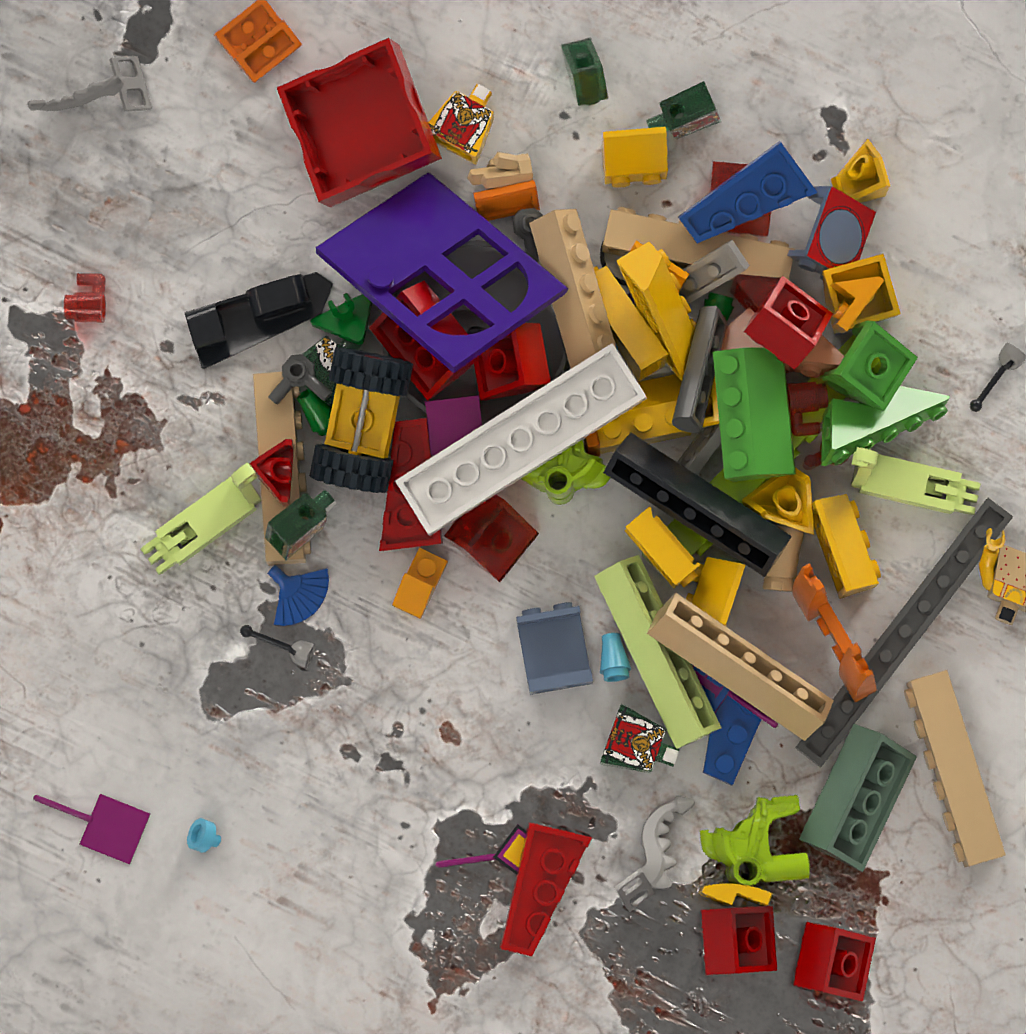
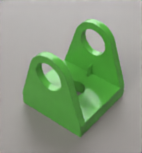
[821,320,918,411]

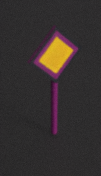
[436,824,527,875]

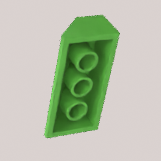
[713,347,796,482]

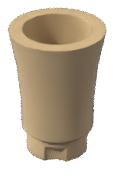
[763,525,805,592]

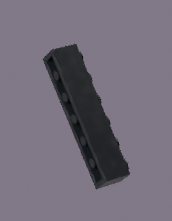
[603,432,792,577]

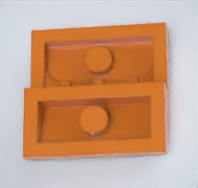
[214,0,302,83]

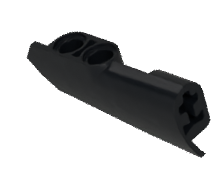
[184,272,333,369]

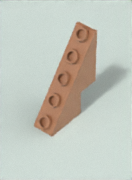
[721,307,844,378]

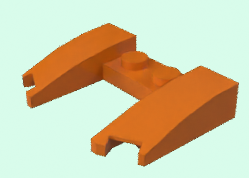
[792,563,877,703]

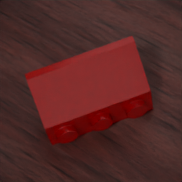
[369,280,484,401]

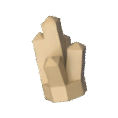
[467,152,533,190]

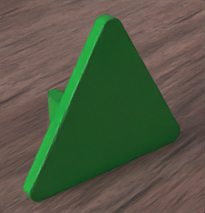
[310,293,372,345]

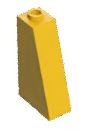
[593,265,668,382]

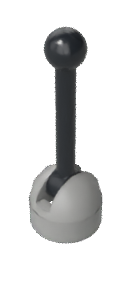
[970,343,1026,412]
[240,625,316,668]

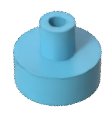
[187,818,221,853]

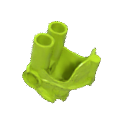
[521,440,611,505]
[700,795,810,886]

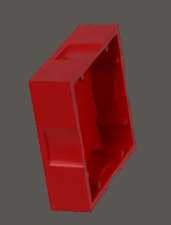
[277,37,442,207]

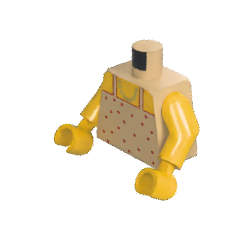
[979,528,1026,625]

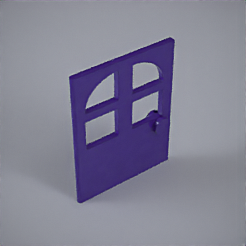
[316,172,568,373]

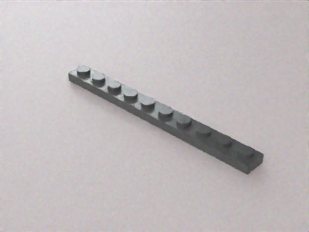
[795,498,1013,768]

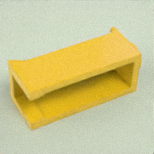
[624,506,700,589]

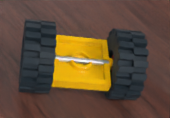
[309,347,413,493]

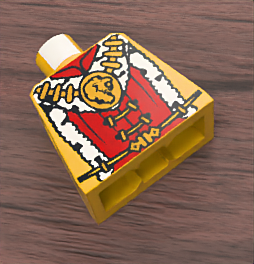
[428,84,494,165]

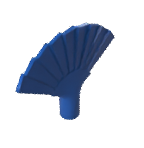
[267,565,329,626]

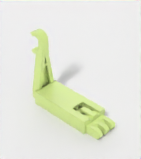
[851,447,981,515]
[141,463,262,575]

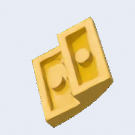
[698,883,772,906]

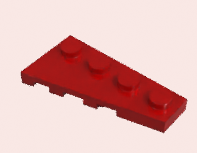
[379,418,443,551]
[499,822,592,956]

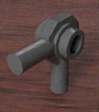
[512,208,543,262]
[268,354,332,405]

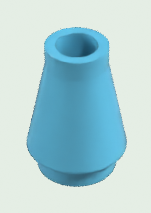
[600,633,632,682]

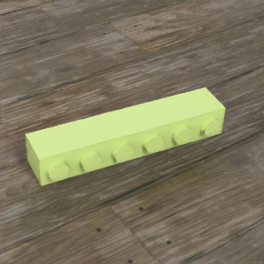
[594,555,722,749]

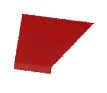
[249,439,295,507]

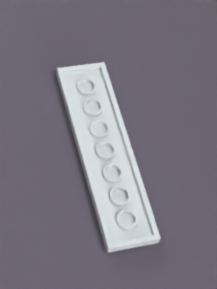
[395,343,647,536]

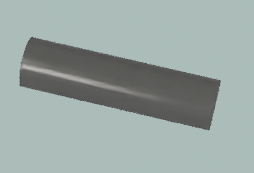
[672,306,727,433]

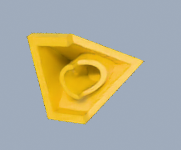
[831,138,890,203]
[742,467,814,535]

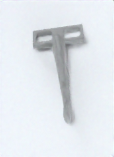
[27,56,152,111]
[614,796,695,912]

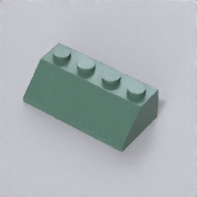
[799,724,917,872]

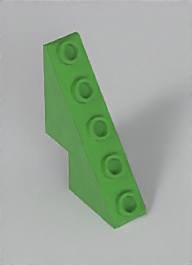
[821,386,950,466]

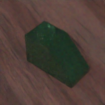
[561,38,608,106]

